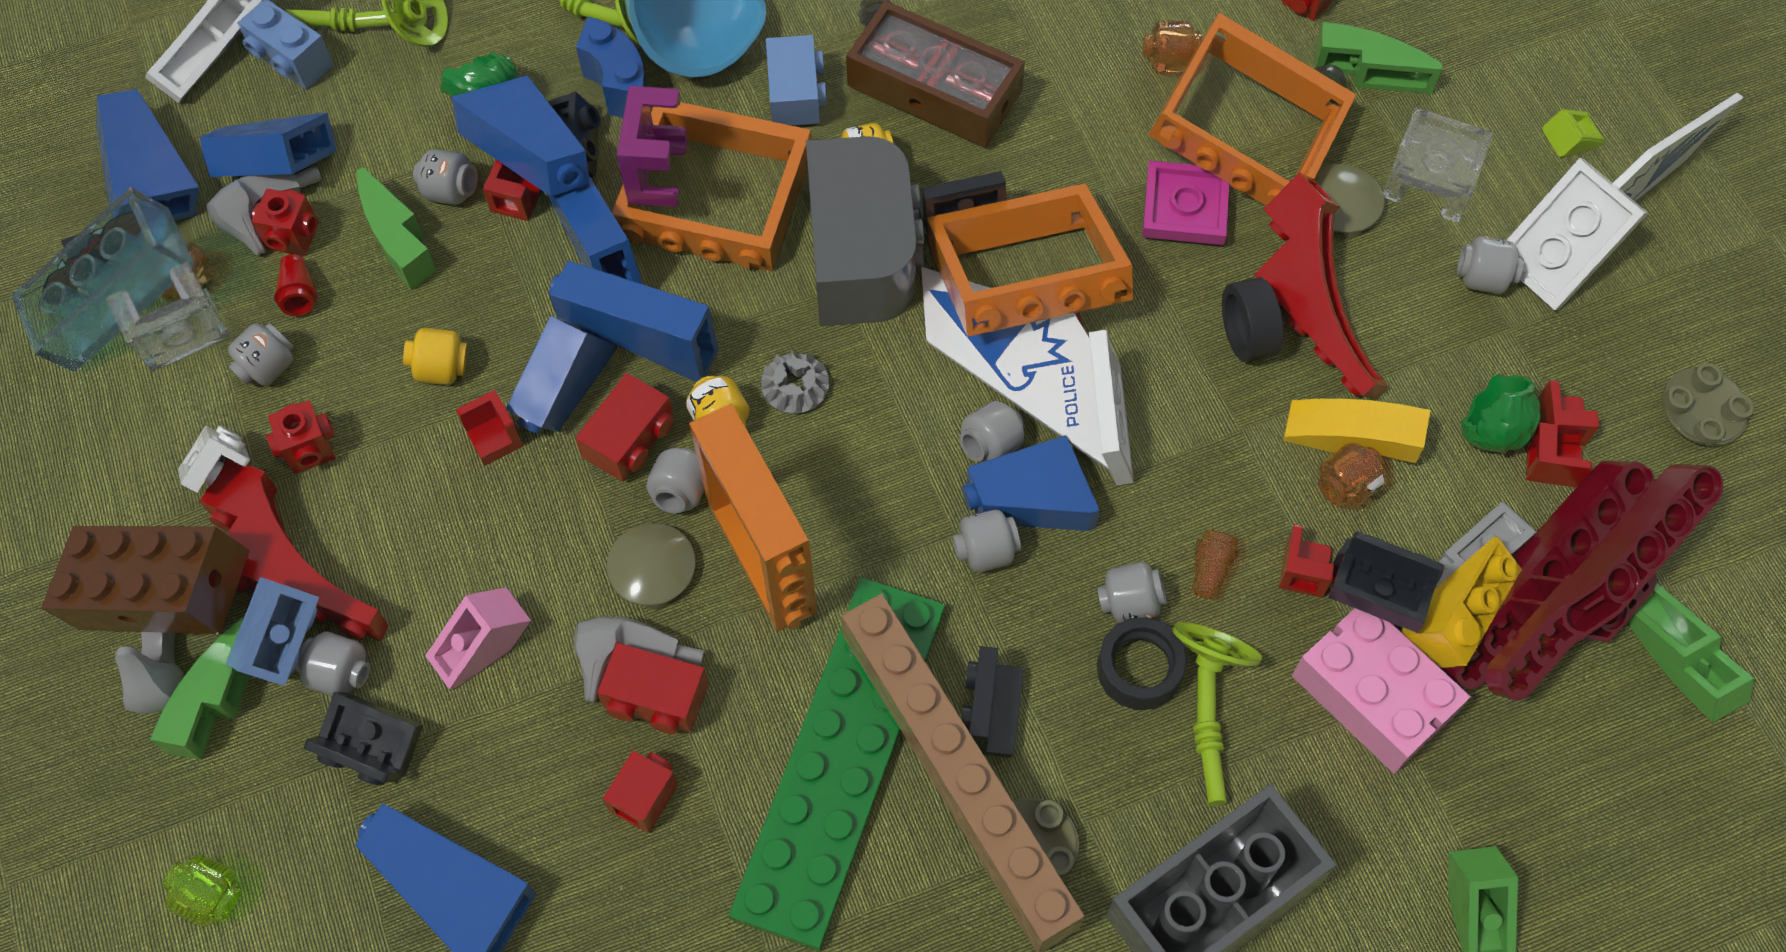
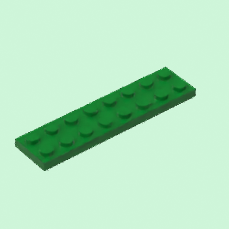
[728,577,945,952]

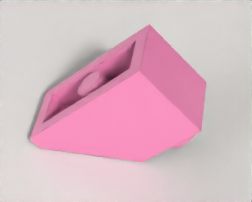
[425,588,531,690]

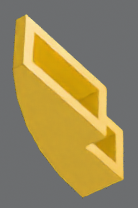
[1283,399,1430,464]

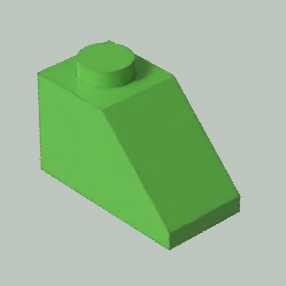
[1448,846,1518,952]

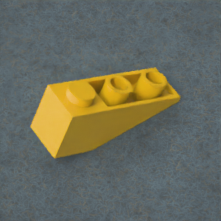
[1401,537,1522,668]

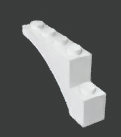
[145,0,262,103]

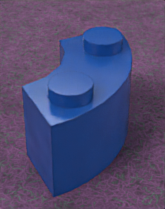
[576,17,647,118]

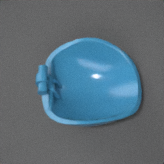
[624,0,766,77]

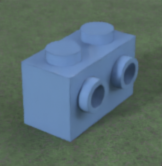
[237,0,334,90]
[766,35,827,125]
[226,577,319,686]

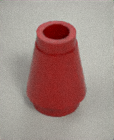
[274,254,318,316]

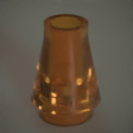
[1191,530,1240,600]

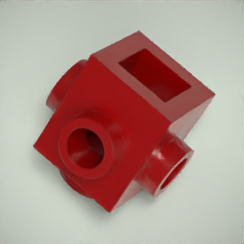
[252,188,319,256]
[266,400,336,474]

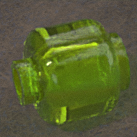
[162,854,242,927]

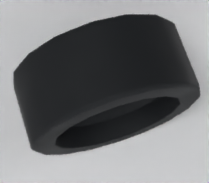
[1222,277,1283,362]
[1096,617,1187,710]

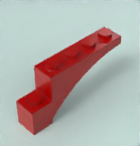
[1254,172,1389,399]
[199,458,389,642]

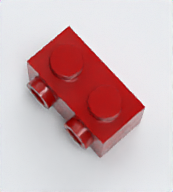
[575,373,674,482]
[597,643,709,734]

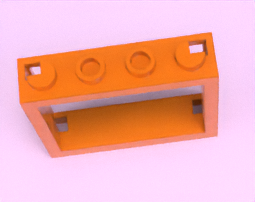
[1148,13,1357,206]
[612,102,812,272]
[927,183,1133,337]
[689,403,817,632]

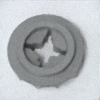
[761,349,829,414]

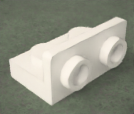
[178,425,250,493]

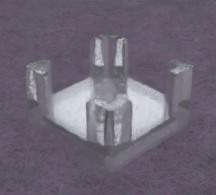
[1383,107,1494,223]
[105,261,231,372]

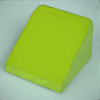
[1542,109,1605,157]

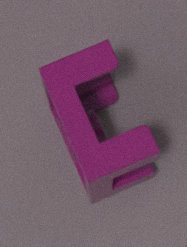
[617,86,688,207]

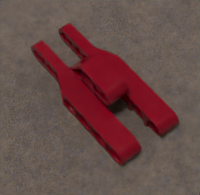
[1440,460,1723,700]

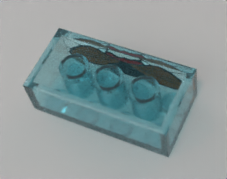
[11,187,195,372]

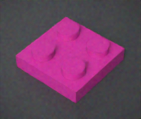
[1142,160,1229,245]

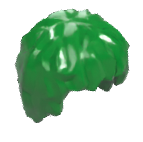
[440,51,519,97]
[1461,374,1541,454]

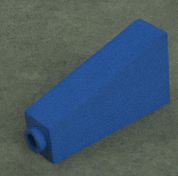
[451,75,589,196]
[96,89,199,227]
[548,175,643,284]
[549,260,719,382]
[355,803,537,952]

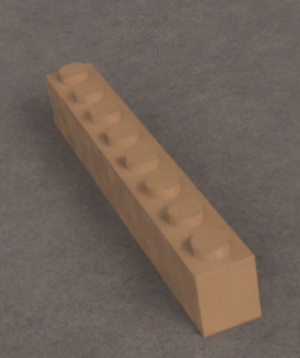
[841,594,1085,952]

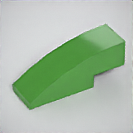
[1315,22,1442,94]
[356,167,437,290]
[1627,582,1754,723]
[150,618,250,760]

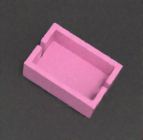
[1292,608,1471,774]

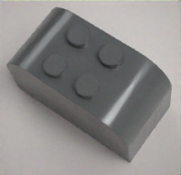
[806,136,924,326]
[1106,784,1337,952]

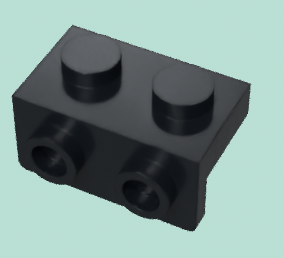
[1328,531,1445,633]
[961,646,1024,758]
[304,692,424,785]

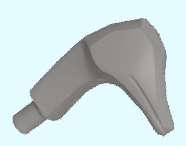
[206,166,322,256]
[574,616,704,703]
[115,632,183,714]

